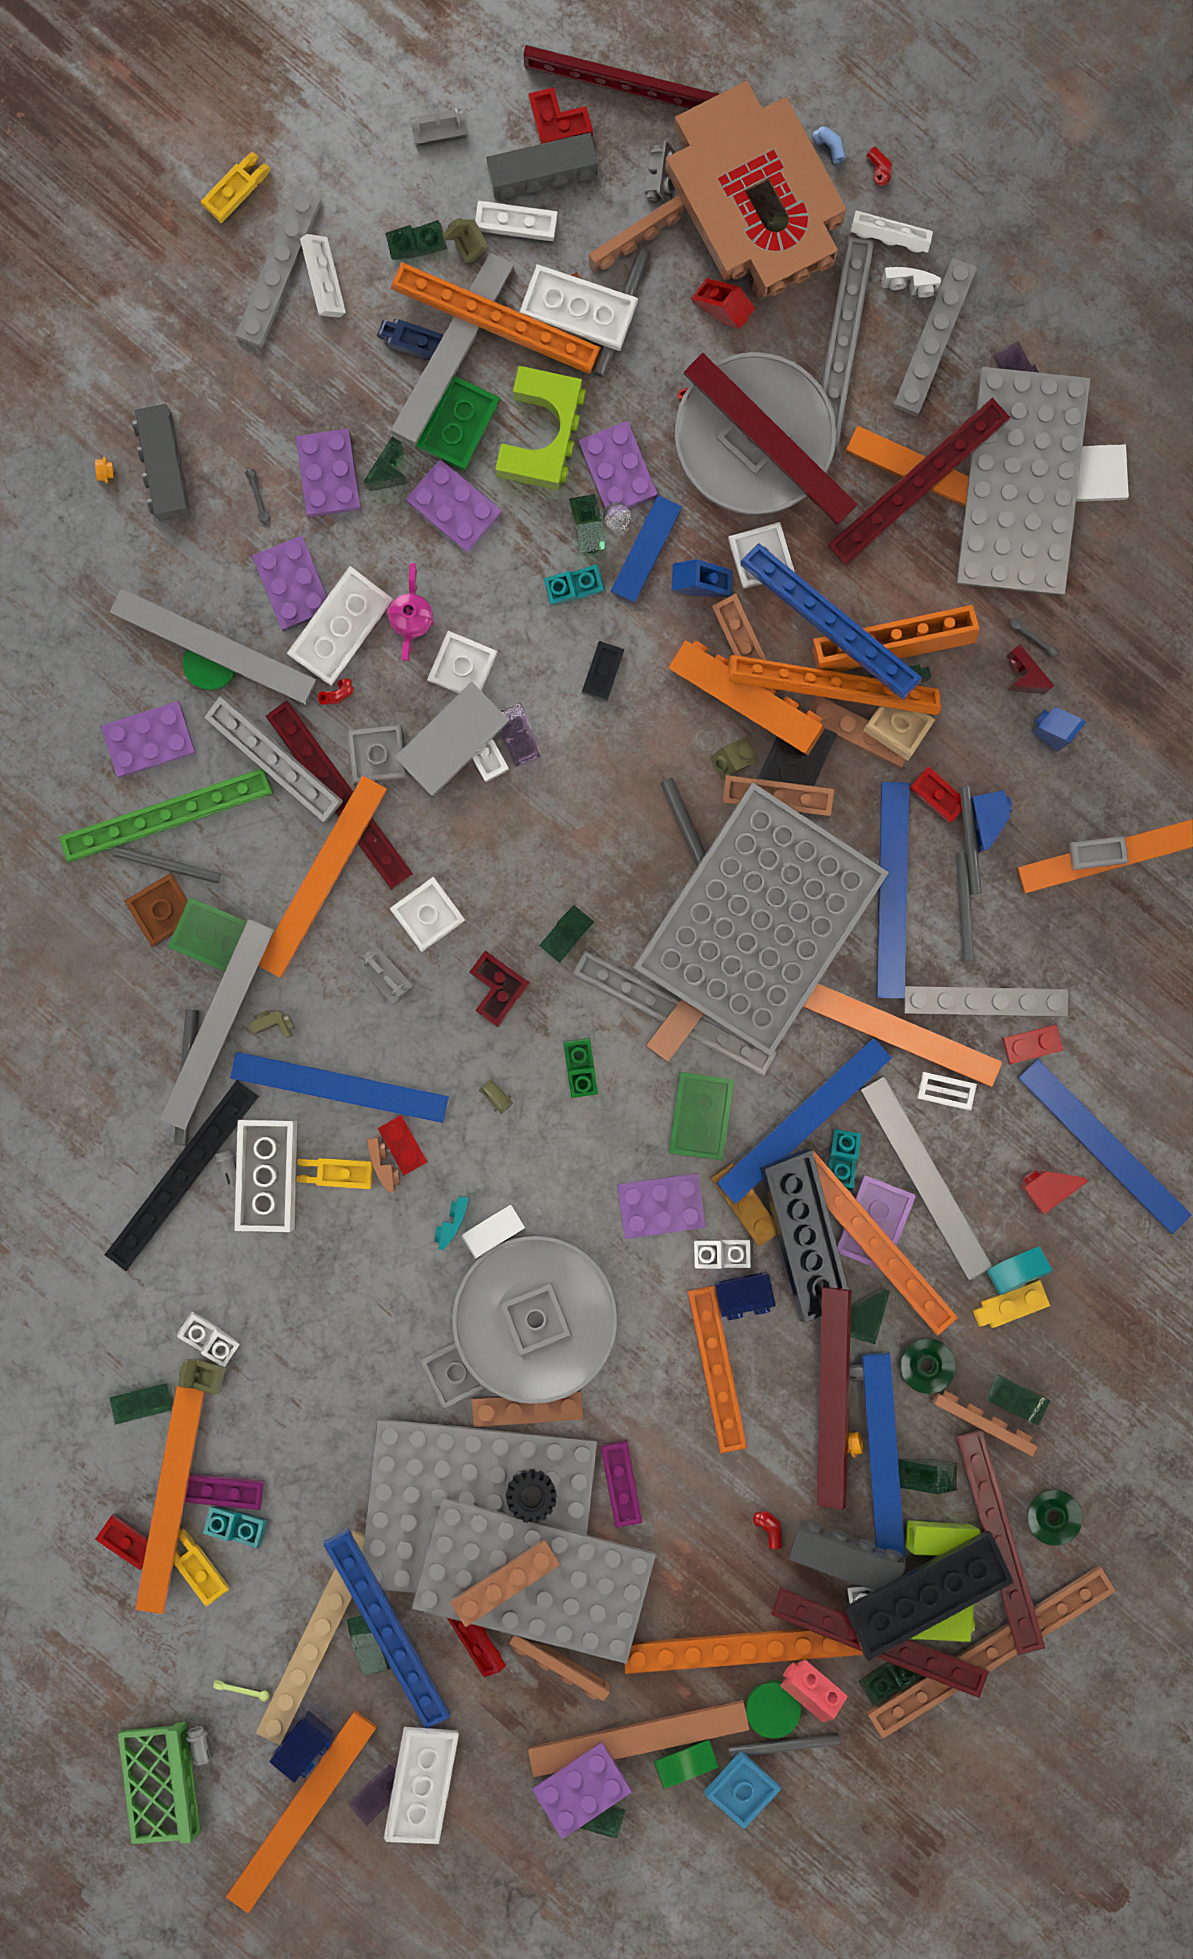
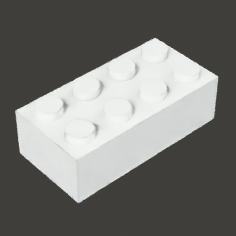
[235,1120,297,1232]

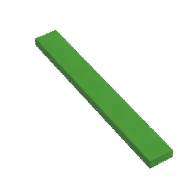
[59,768,274,863]

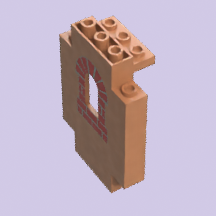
[665,81,847,298]

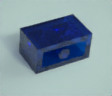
[714,1271,776,1320]
[269,1710,333,1783]

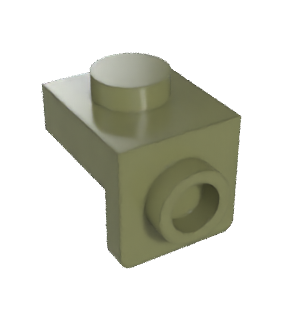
[442,218,489,264]
[711,737,759,780]
[249,1010,294,1038]
[178,1359,226,1394]

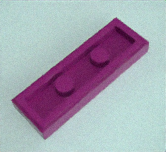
[600,1440,642,1528]
[185,1473,265,1510]

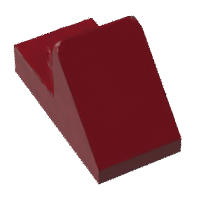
[1007,644,1055,694]

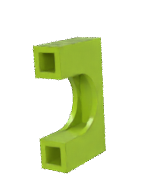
[495,366,586,491]
[905,1520,981,1642]

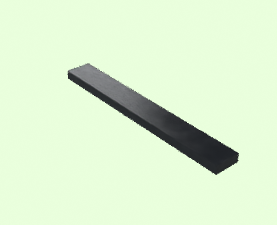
[104,1080,260,1271]

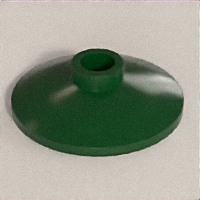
[900,1338,956,1394]
[1027,1490,1083,1546]

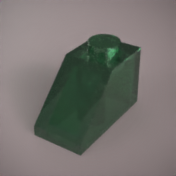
[569,494,607,554]
[850,1287,890,1344]
[898,1458,957,1494]

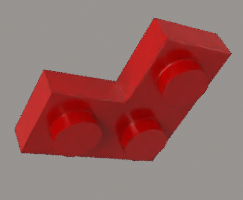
[528,87,593,144]

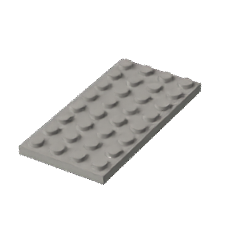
[956,367,1091,596]
[412,1497,656,1664]

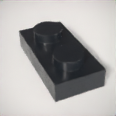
[582,641,624,702]

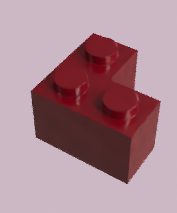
[469,950,530,1028]

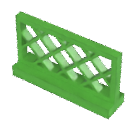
[118,1722,201,1844]

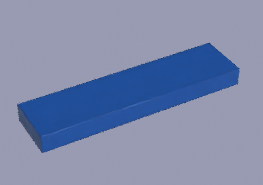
[611,495,682,604]

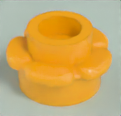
[95,457,114,484]
[847,1430,864,1458]

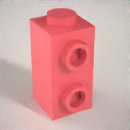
[781,1660,848,1722]

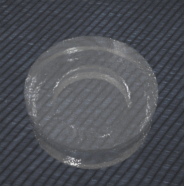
[603,502,631,531]

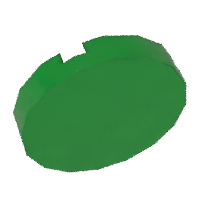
[182,650,235,691]
[745,1680,801,1739]

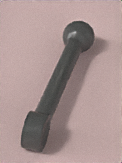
[245,468,270,523]
[1010,619,1058,657]

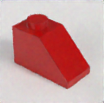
[690,278,756,329]
[1019,1170,1088,1214]

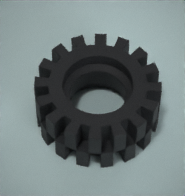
[506,1469,557,1524]

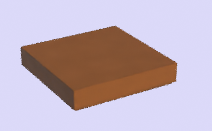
[124,873,188,947]

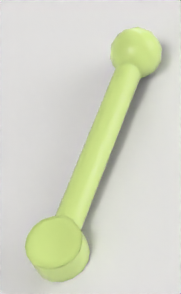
[213,1680,269,1702]

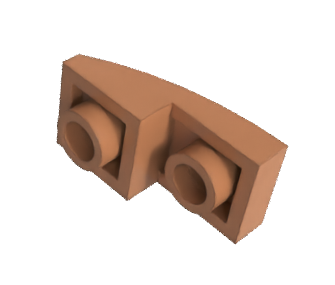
[367,1137,400,1192]

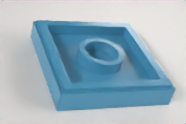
[704,1750,782,1829]

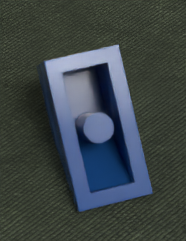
[672,559,733,597]
[1032,707,1087,752]
[972,790,1012,853]

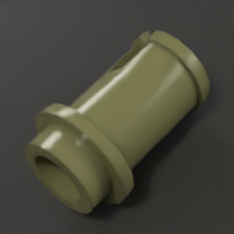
[479,1079,513,1114]

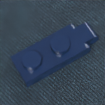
[377,319,444,361]

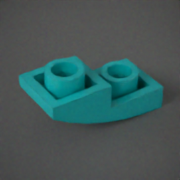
[544,564,606,605]
[827,1129,861,1191]
[434,1195,470,1250]
[987,1246,1053,1295]
[203,1506,268,1548]

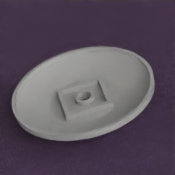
[674,352,836,515]
[452,1236,618,1404]

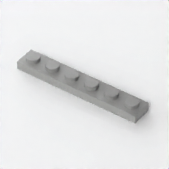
[235,189,321,349]
[893,257,977,417]
[204,696,343,822]
[903,986,1068,1017]

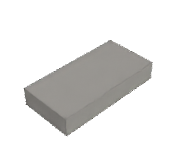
[1069,836,1128,870]

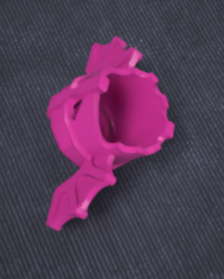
[387,563,435,661]

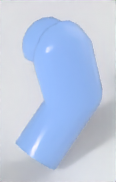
[813,126,846,163]

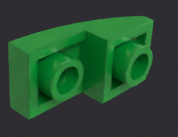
[563,1037,598,1098]
[653,1740,719,1789]

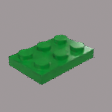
[416,376,500,472]
[168,897,247,971]
[669,1072,734,1161]

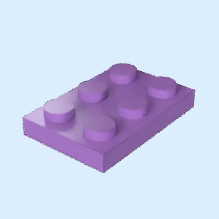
[578,421,658,516]
[295,428,361,518]
[405,459,502,553]
[252,536,327,632]
[101,701,196,778]
[617,1173,706,1239]
[837,1175,916,1269]
[532,1741,633,1839]

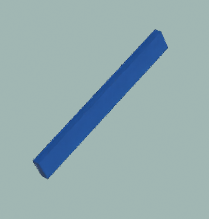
[740,543,922,700]
[876,782,909,999]
[716,1038,892,1204]
[230,1052,449,1123]
[1017,1059,1192,1234]
[862,1353,906,1572]
[323,1529,450,1728]

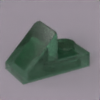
[363,436,407,491]
[539,905,594,963]

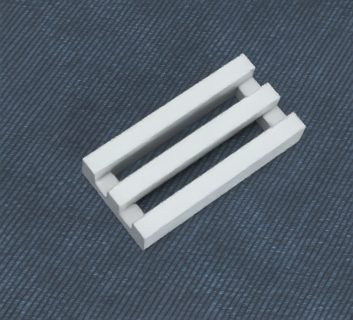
[917,1072,977,1111]

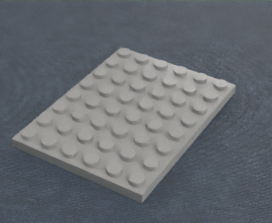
[633,783,889,1056]
[363,1419,597,1593]

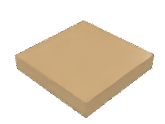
[863,706,935,761]

